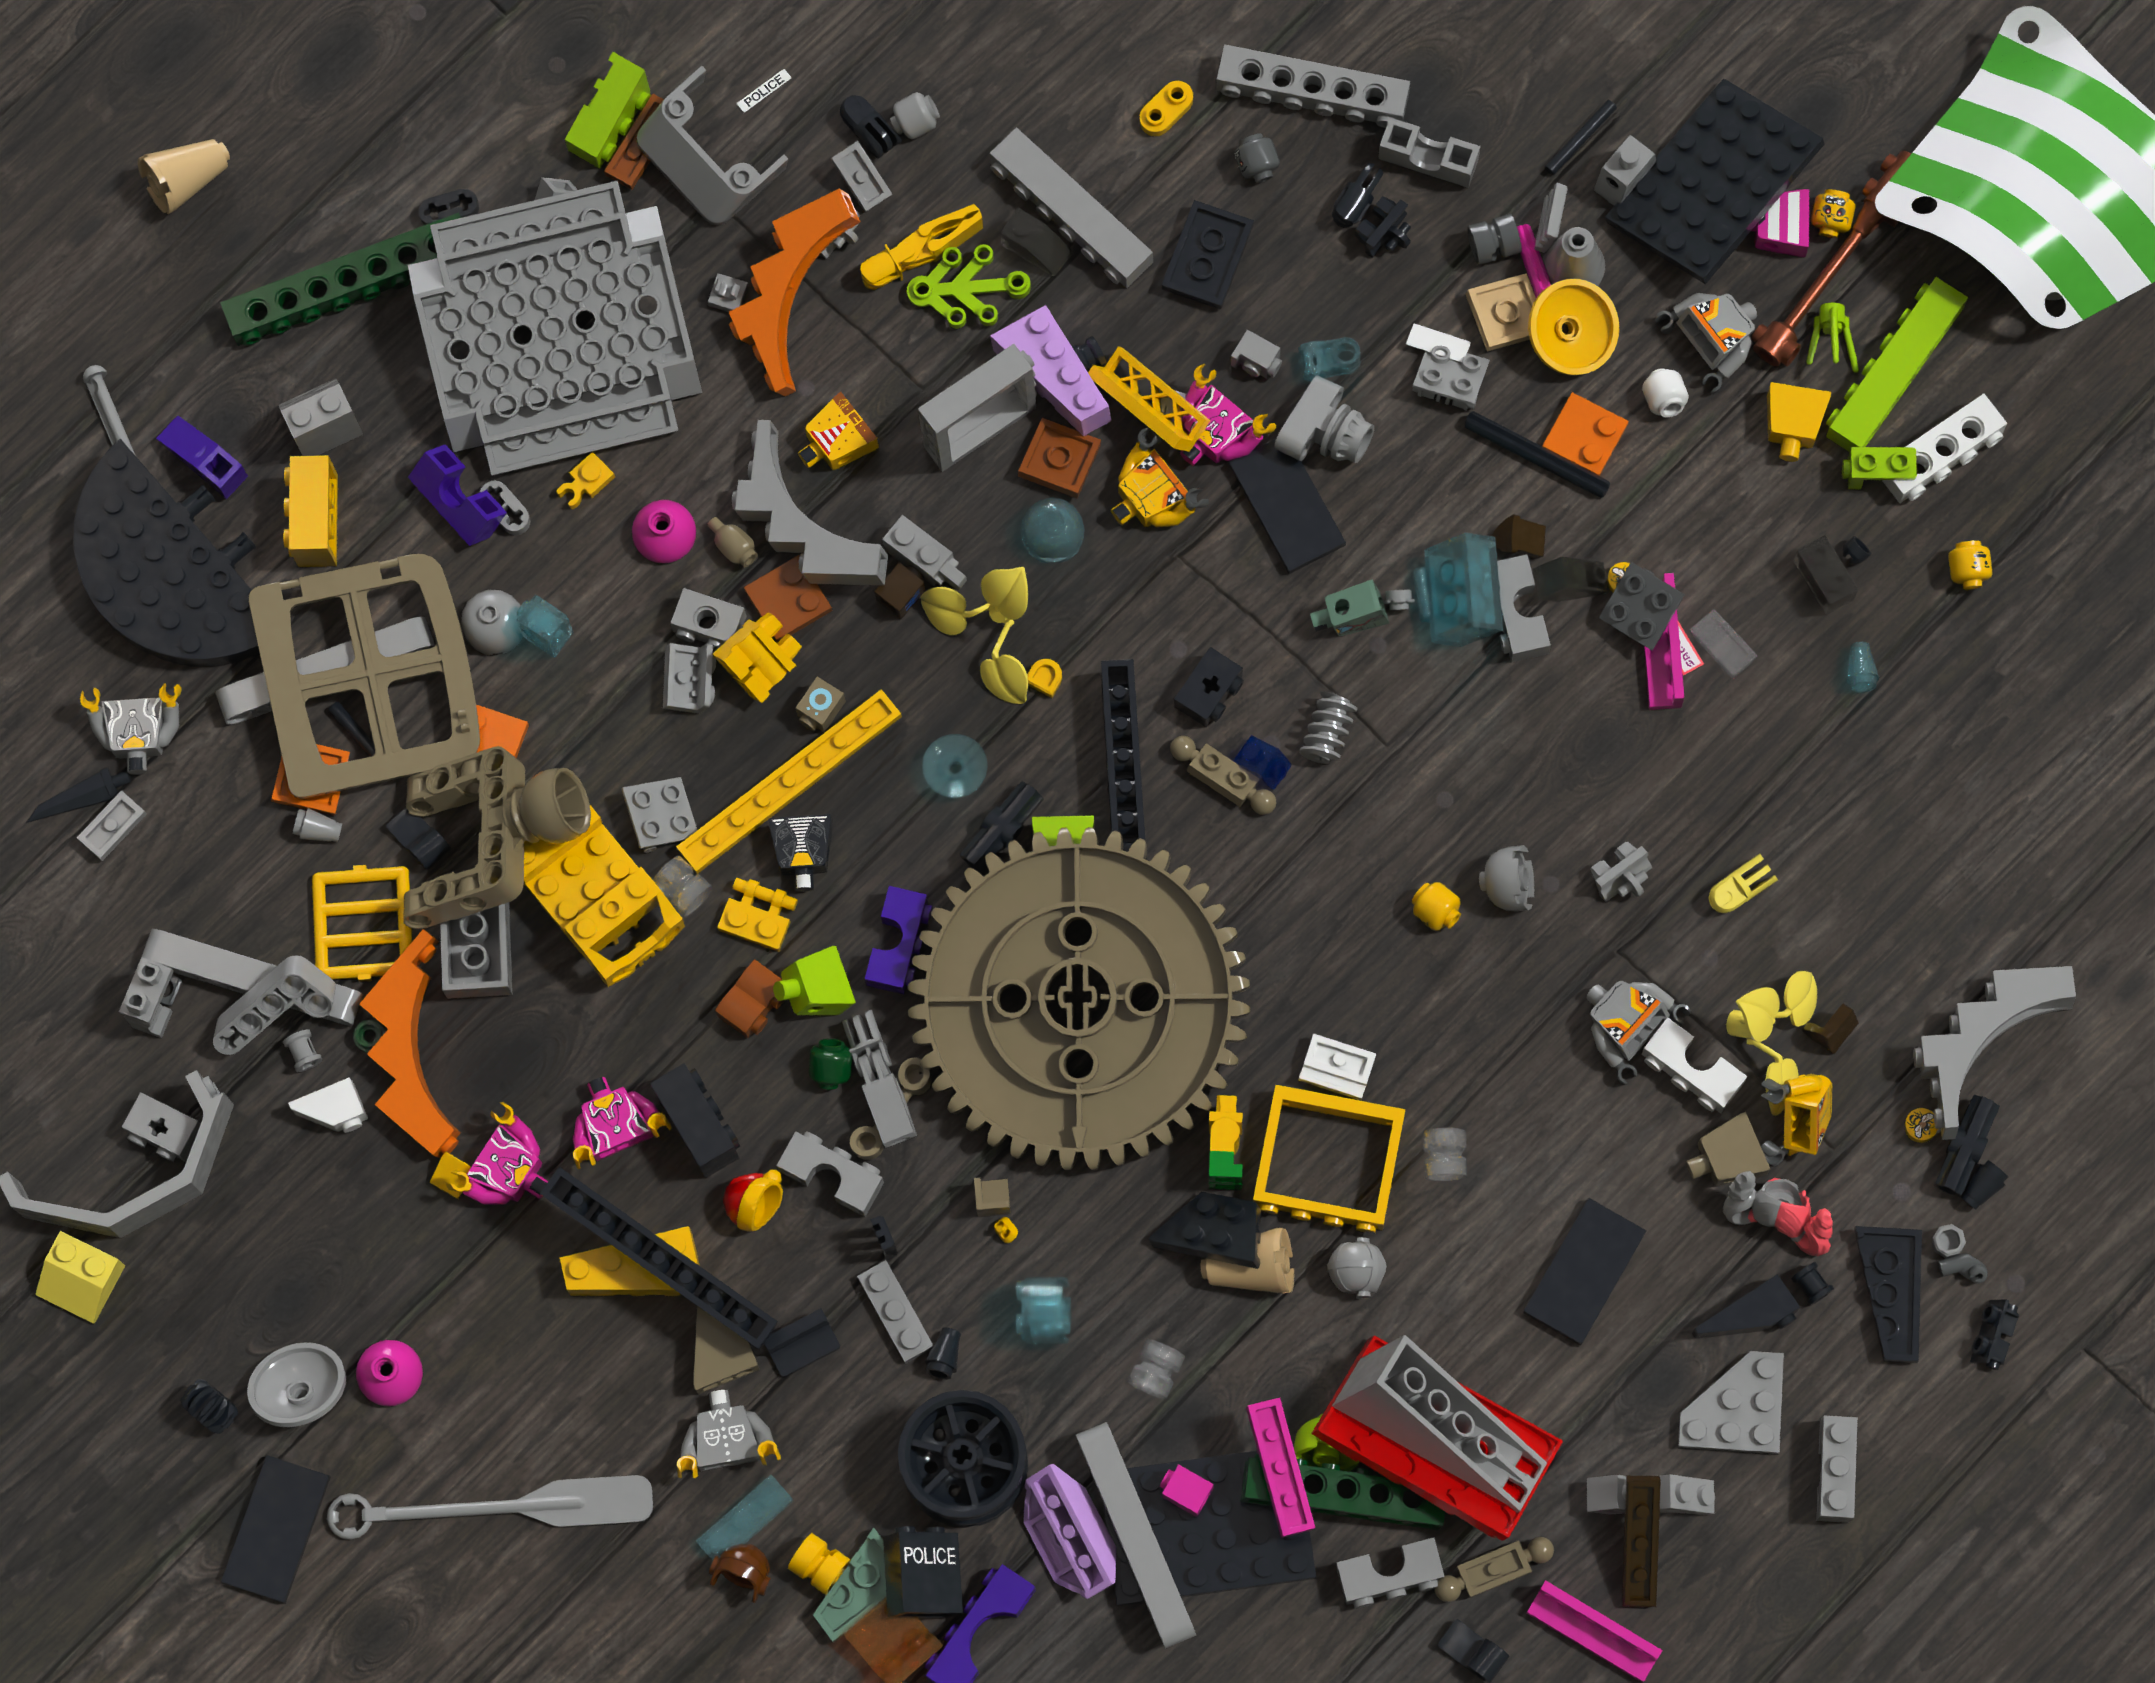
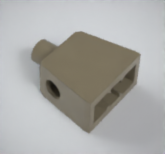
[1686,1111,1770,1186]

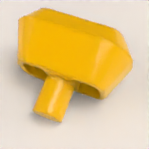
[994,1217,1018,1244]

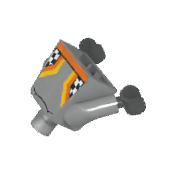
[1655,293,1757,395]
[1587,981,1691,1084]

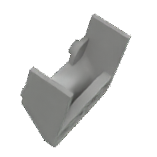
[637,66,788,225]

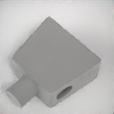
[1594,135,1656,206]

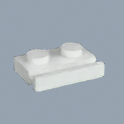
[1299,1034,1376,1100]

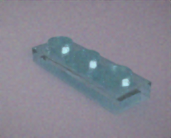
[696,1475,794,1561]

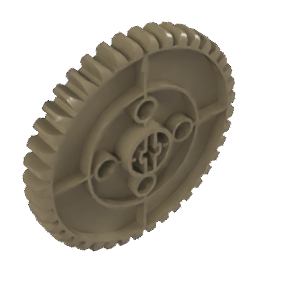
[908,827,1251,1170]

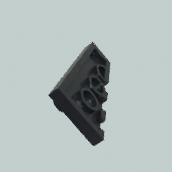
[1854,1226,1922,1363]

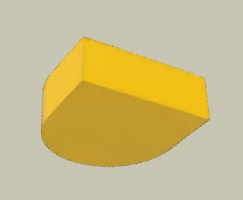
[1027,659,1062,698]

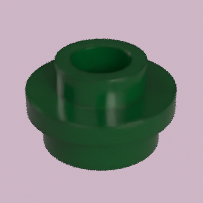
[353,1020,386,1052]

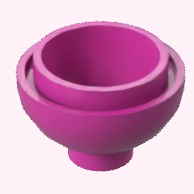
[632,500,696,563]
[356,1340,423,1406]

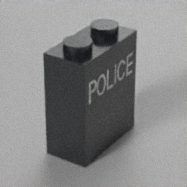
[883,1526,963,1618]

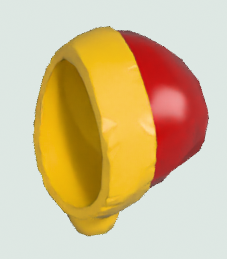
[723,1170,783,1232]

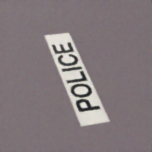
[737,69,791,113]

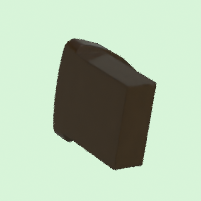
[1490,514,1546,559]
[1802,1003,1859,1054]

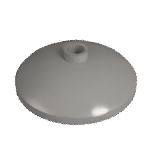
[247,1343,346,1427]

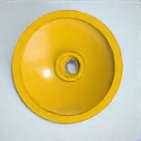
[1528,279,1619,375]

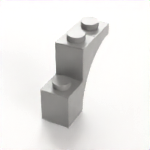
[1587,1474,1715,1515]

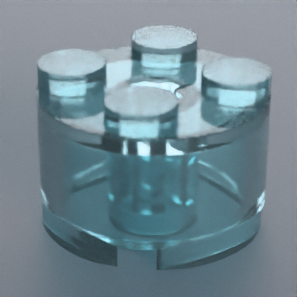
[1016,1277,1071,1344]

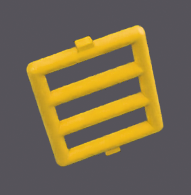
[312,865,412,982]

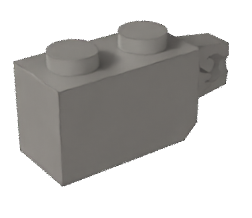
[882,515,967,591]

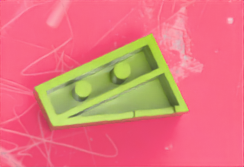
[565,52,651,169]

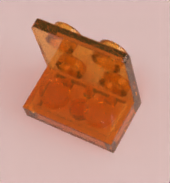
[844,1596,943,1683]

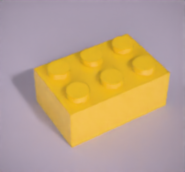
[283,455,338,567]

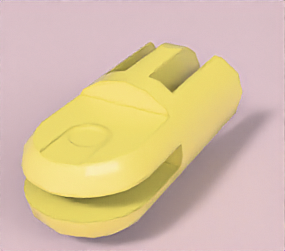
[1709,853,1778,913]

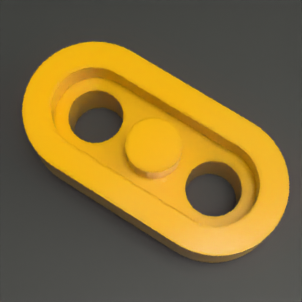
[1140,81,1193,136]

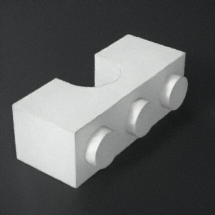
[1642,1017,1747,1113]

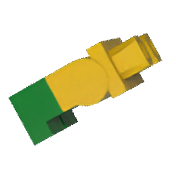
[1209,1095,1243,1191]

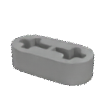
[480,480,531,535]

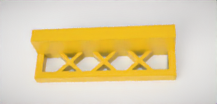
[1088,346,1211,452]

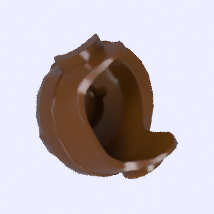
[709,1543,771,1603]

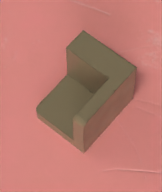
[974,1177,1011,1217]

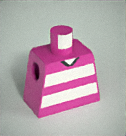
[1751,189,1809,257]

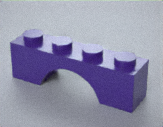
[925,1564,1036,1683]

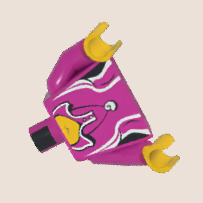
[1180,364,1276,466]
[573,1077,672,1169]
[446,1102,549,1205]

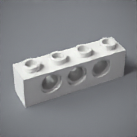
[1882,394,2007,503]

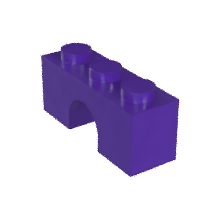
[408,444,507,546]
[865,886,932,995]

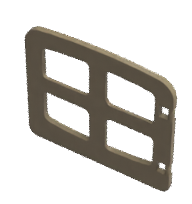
[249,554,480,799]

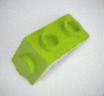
[1842,447,1917,489]

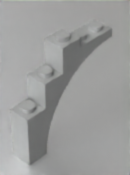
[732,420,888,586]
[1913,966,2076,1140]

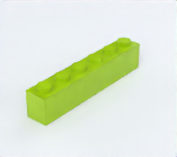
[1826,277,1968,452]

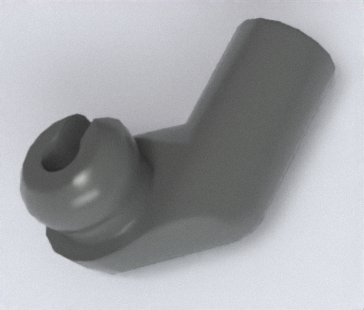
[1937,1253,1988,1284]

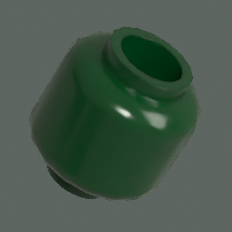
[808,1038,852,1090]

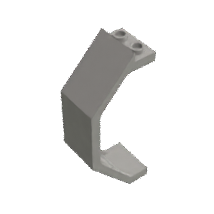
[0,1070,234,1238]

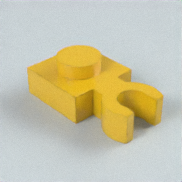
[557,452,615,509]

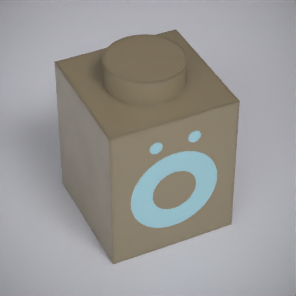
[796,676,846,733]

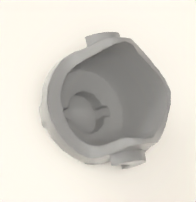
[1327,1237,1387,1299]

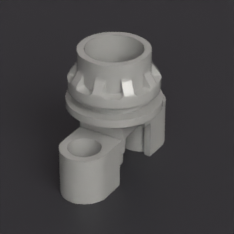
[1274,375,1374,463]

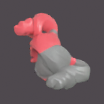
[1723,1171,1833,1257]

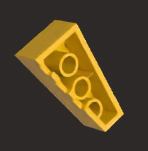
[560,1226,700,1296]

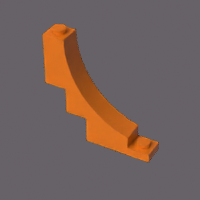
[359,929,461,1158]

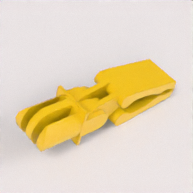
[860,204,983,290]

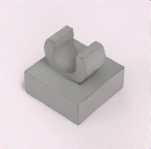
[708,273,749,312]

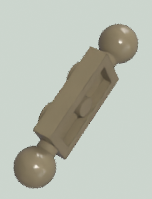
[1170,735,1276,815]
[1434,1537,1554,1602]

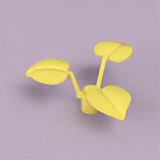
[920,567,1028,704]
[1726,971,1817,1116]

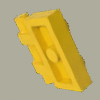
[717,878,798,952]

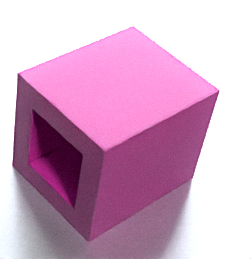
[1159,1464,1214,1517]

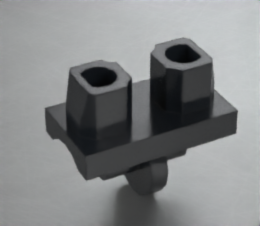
[1355,196,1411,258]

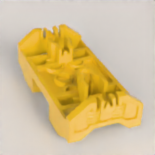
[524,805,685,987]

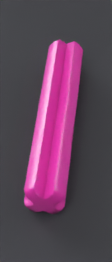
[1517,224,1551,298]

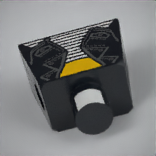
[769,814,833,892]

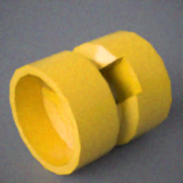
[788,1533,850,1595]

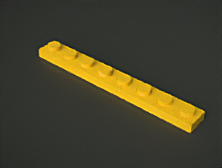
[676,689,902,874]

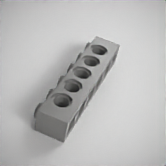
[1216,44,1410,128]

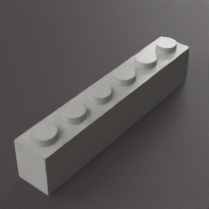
[990,127,1153,288]

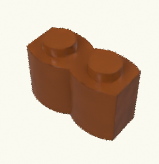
[715,960,785,1038]

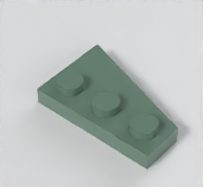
[813,1527,887,1643]

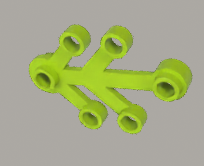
[907,244,1031,329]

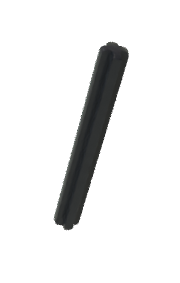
[1464,411,1610,498]

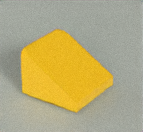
[430,1152,471,1199]

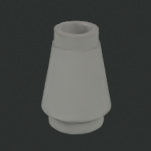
[292,808,343,842]

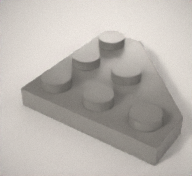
[1678,1351,1784,1454]

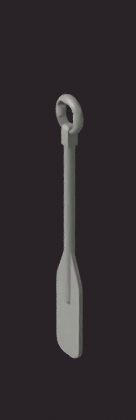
[327,1475,653,1540]

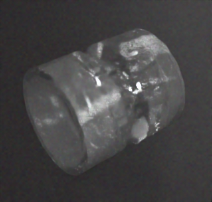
[653,856,713,917]
[1423,1128,1467,1181]
[1128,1339,1185,1400]

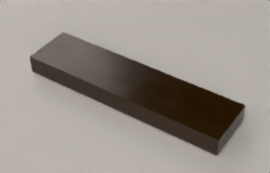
[1622,1475,1661,1607]

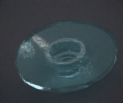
[922,734,987,798]

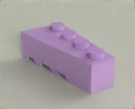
[990,305,1111,436]

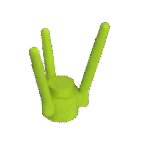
[1806,302,1859,373]

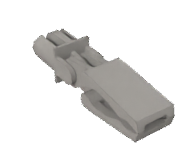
[842,1010,917,1148]

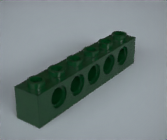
[1240,1454,1445,1530]

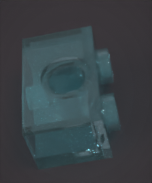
[517,594,574,658]

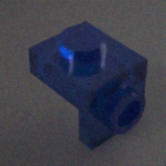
[1233,735,1291,790]

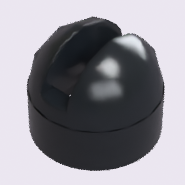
[1842,536,1871,565]

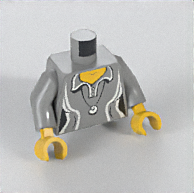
[80,683,182,775]

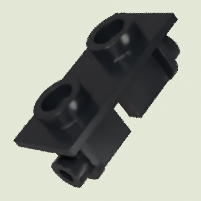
[1970,1299,2019,1370]

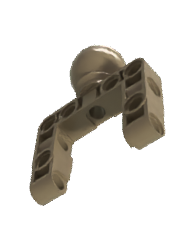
[404,746,591,929]

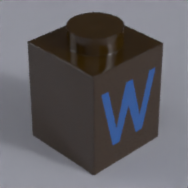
[875,563,926,619]

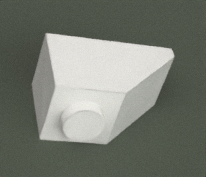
[288,1077,368,1133]

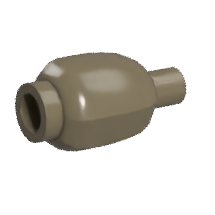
[707,517,758,568]

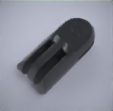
[840,95,902,159]
[1332,163,1383,228]

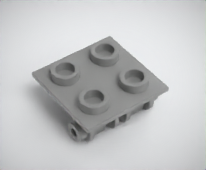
[1412,346,1490,411]
[621,777,697,853]

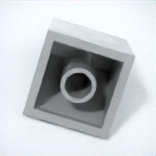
[279,378,363,456]

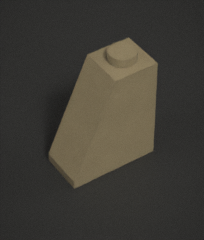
[693,1306,760,1395]

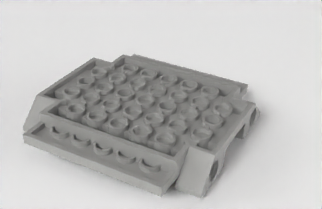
[408,181,702,476]

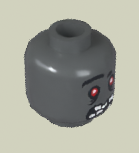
[1234,133,1280,183]

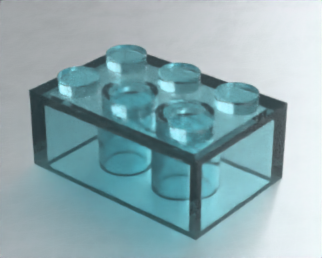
[1424,532,1503,647]

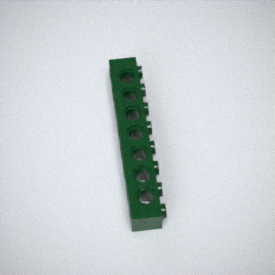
[220,212,461,346]

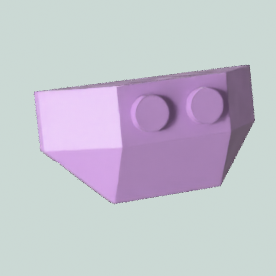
[1024,1464,1117,1599]

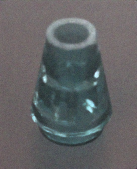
[1847,642,1879,692]

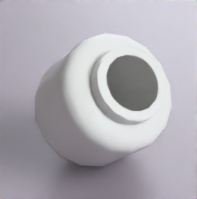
[1642,369,1689,418]

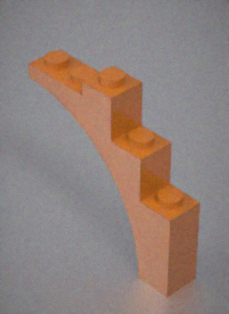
[729,188,860,396]

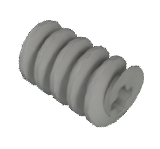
[1299,691,1358,764]

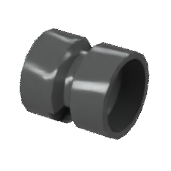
[1467,214,1522,265]

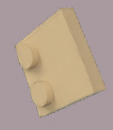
[1465,273,1536,351]

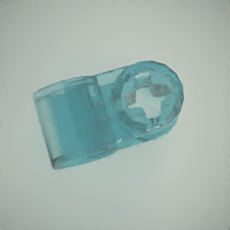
[1298,337,1361,381]

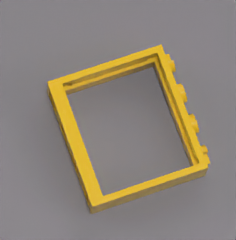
[1253,1085,1405,1233]

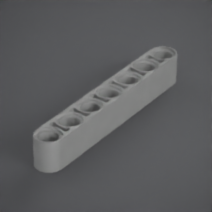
[215,617,435,724]
[142,929,363,1026]
[1076,1422,1196,1649]

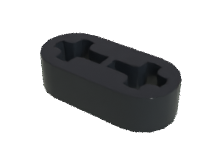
[419,189,479,225]

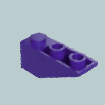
[156,416,248,500]

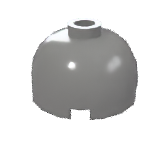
[461,589,526,655]
[1479,845,1534,911]

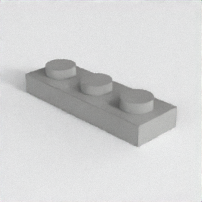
[857,1260,934,1364]

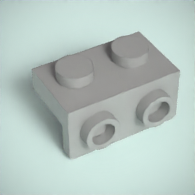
[663,643,716,713]

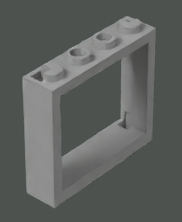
[918,344,1037,472]

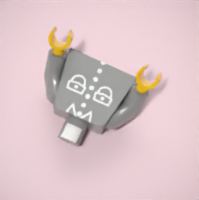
[677,1390,781,1478]

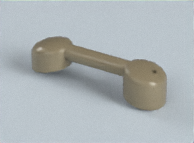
[850,1058,932,1160]

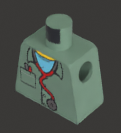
[1310,579,1389,636]

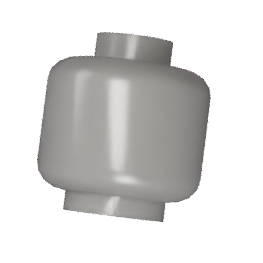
[890,92,940,139]

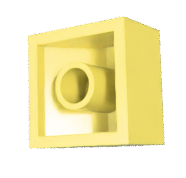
[35,1231,125,1324]

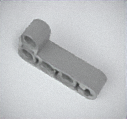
[213,955,336,1055]

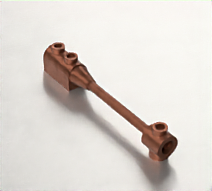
[1751,151,1916,366]

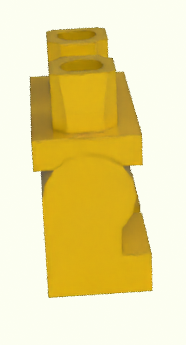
[712,612,802,703]

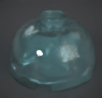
[1021,497,1085,563]

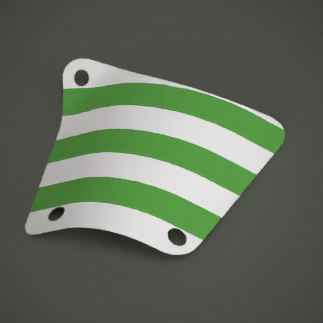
[1875,6,2155,329]

